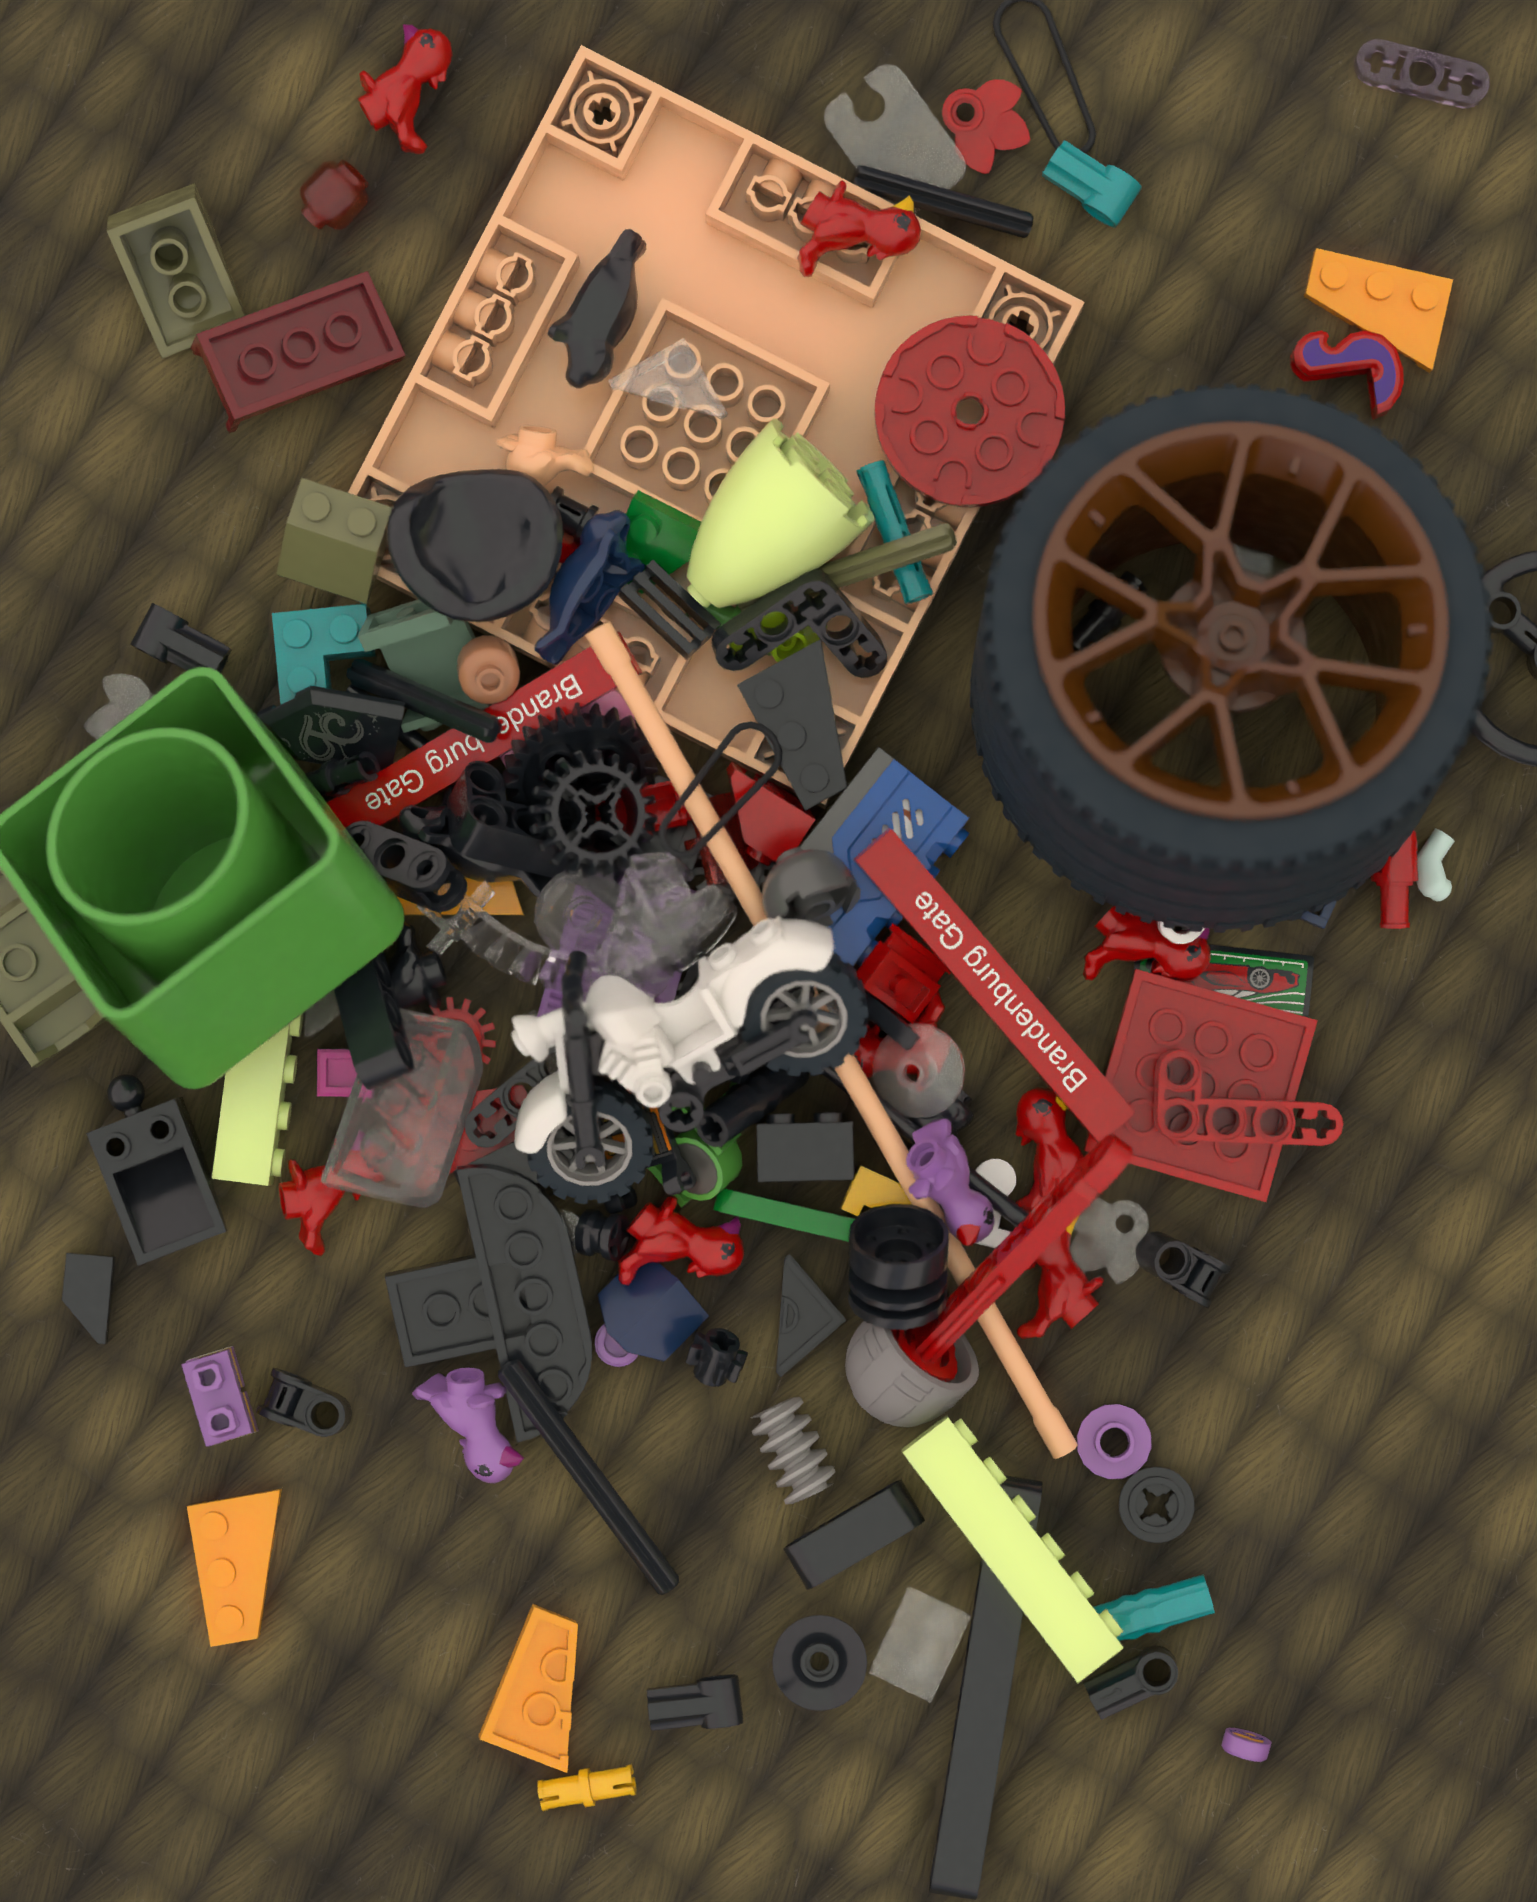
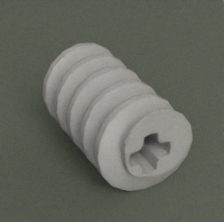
[750,1397,836,1505]

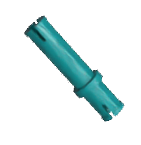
[856,460,934,605]

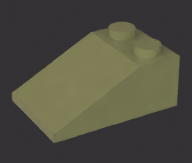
[107,183,246,358]

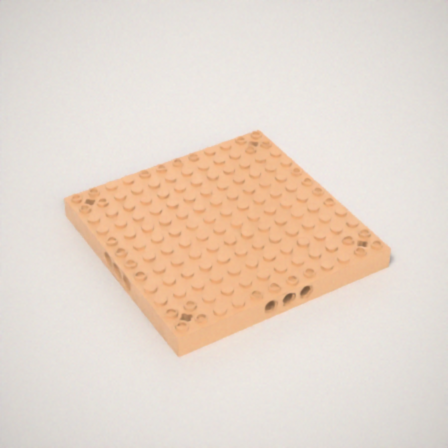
[348,45,1085,809]

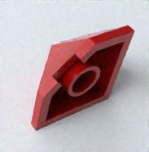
[726,761,815,866]

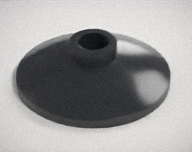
[772,1615,867,1711]

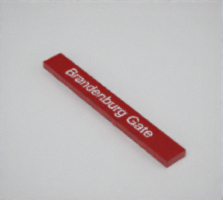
[327,631,643,828]
[853,828,1136,1143]

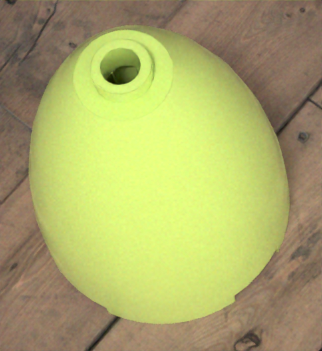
[687,419,875,608]

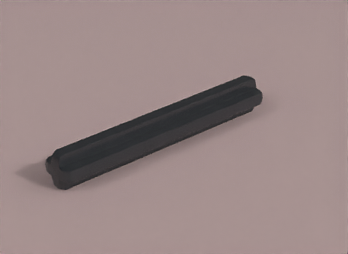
[852,165,1034,238]
[346,659,502,743]

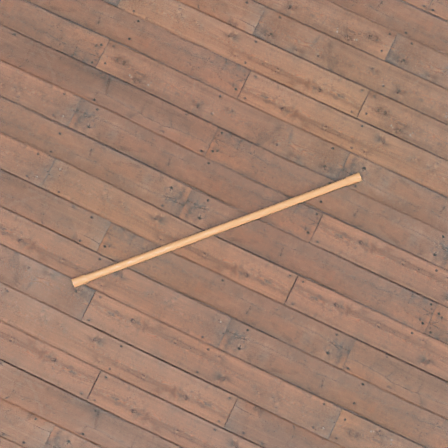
[585,621,1078,1459]

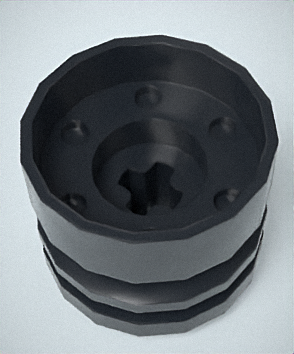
[848,1204,949,1330]

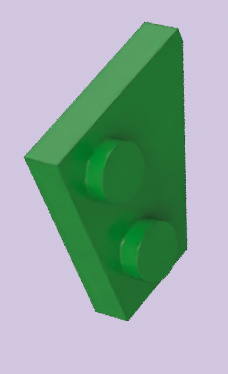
[625,490,701,594]

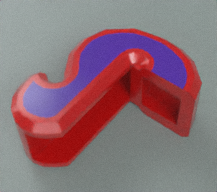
[1290,330,1404,420]

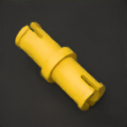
[537,1764,637,1811]

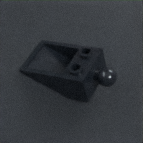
[86,1074,228,1266]

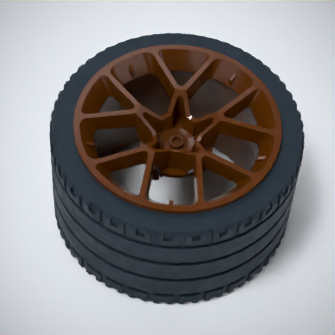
[970,384,1493,933]

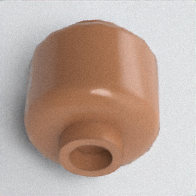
[457,635,520,704]

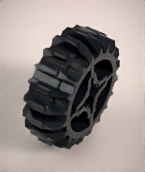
[528,750,658,880]

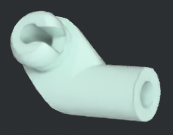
[1416,828,1455,901]

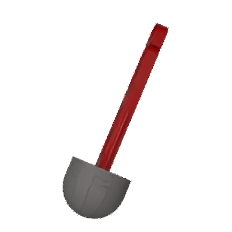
[845,1133,1133,1427]

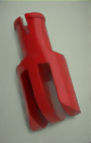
[1371,830,1418,929]

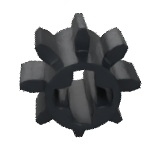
[685,1328,748,1387]

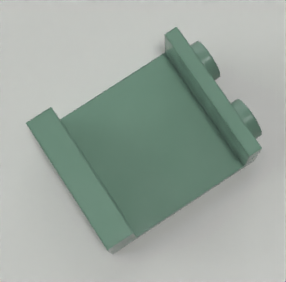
[358,599,490,733]

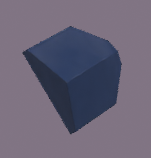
[597,1262,709,1362]

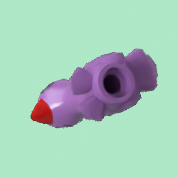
[906,1118,995,1246]

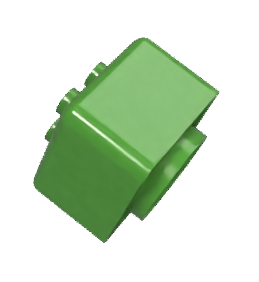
[0,667,404,1089]

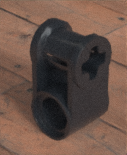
[1136,1231,1231,1309]
[256,1367,352,1437]

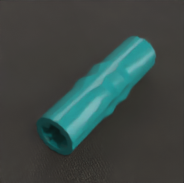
[1093,1575,1215,1641]

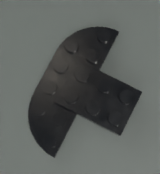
[385,1164,592,1443]

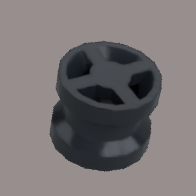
[575,1209,630,1262]

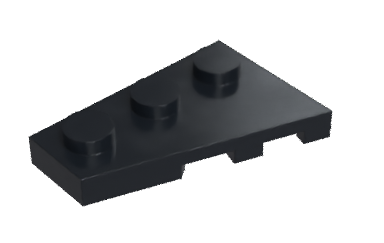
[737,639,848,810]

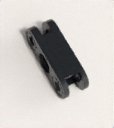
[346,821,467,912]

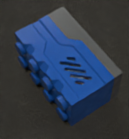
[800,748,969,966]

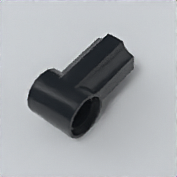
[130,603,232,674]
[1083,1645,1178,1720]
[647,1674,744,1731]

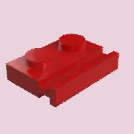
[856,924,951,1024]

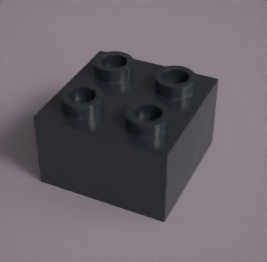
[757,1113,854,1182]

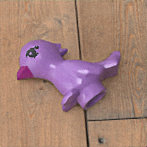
[412,1368,524,1483]

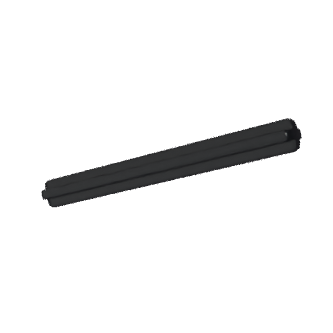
[498,1358,679,1595]

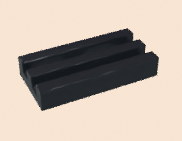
[619,560,721,660]

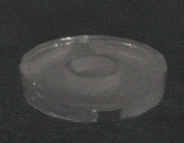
[534,866,628,958]

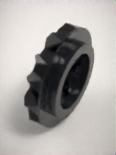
[1119,1467,1194,1543]

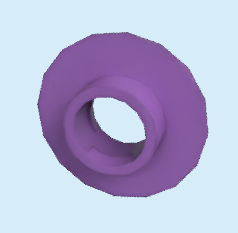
[1077,1404,1151,1479]

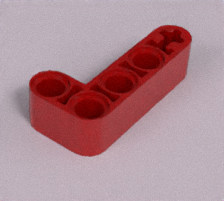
[1153,1049,1343,1146]

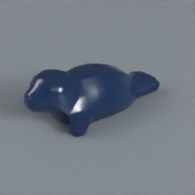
[534,510,645,665]

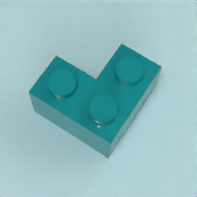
[272,604,375,704]

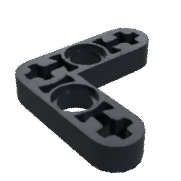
[712,569,887,678]

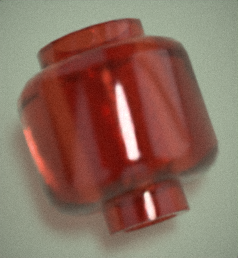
[299,159,369,230]

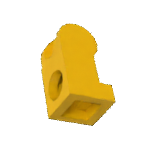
[840,1165,912,1216]

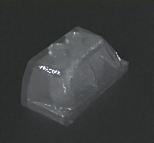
[321,1008,483,1208]

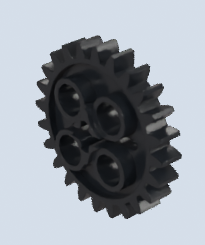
[503,703,658,822]

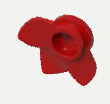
[942,79,1031,174]

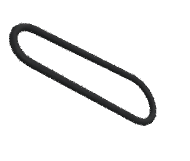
[993,0,1096,153]
[659,721,782,859]

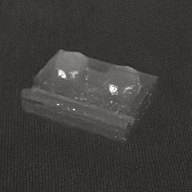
[869,1585,971,1702]

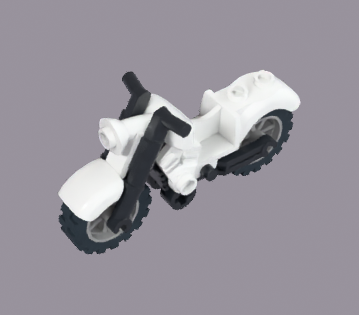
[512,916,868,1204]

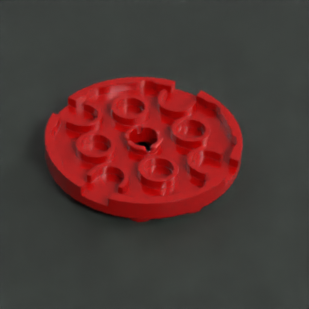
[874,315,1065,507]

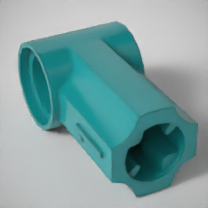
[1042,140,1142,228]

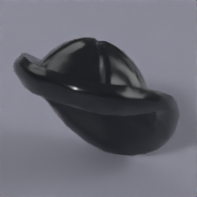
[387,469,563,622]

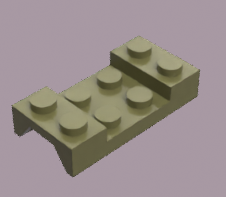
[0,868,108,1068]

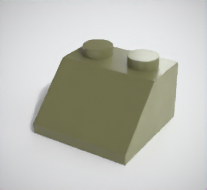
[277,478,392,605]

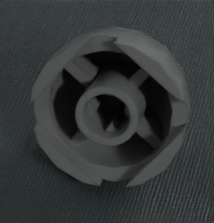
[762,848,861,927]

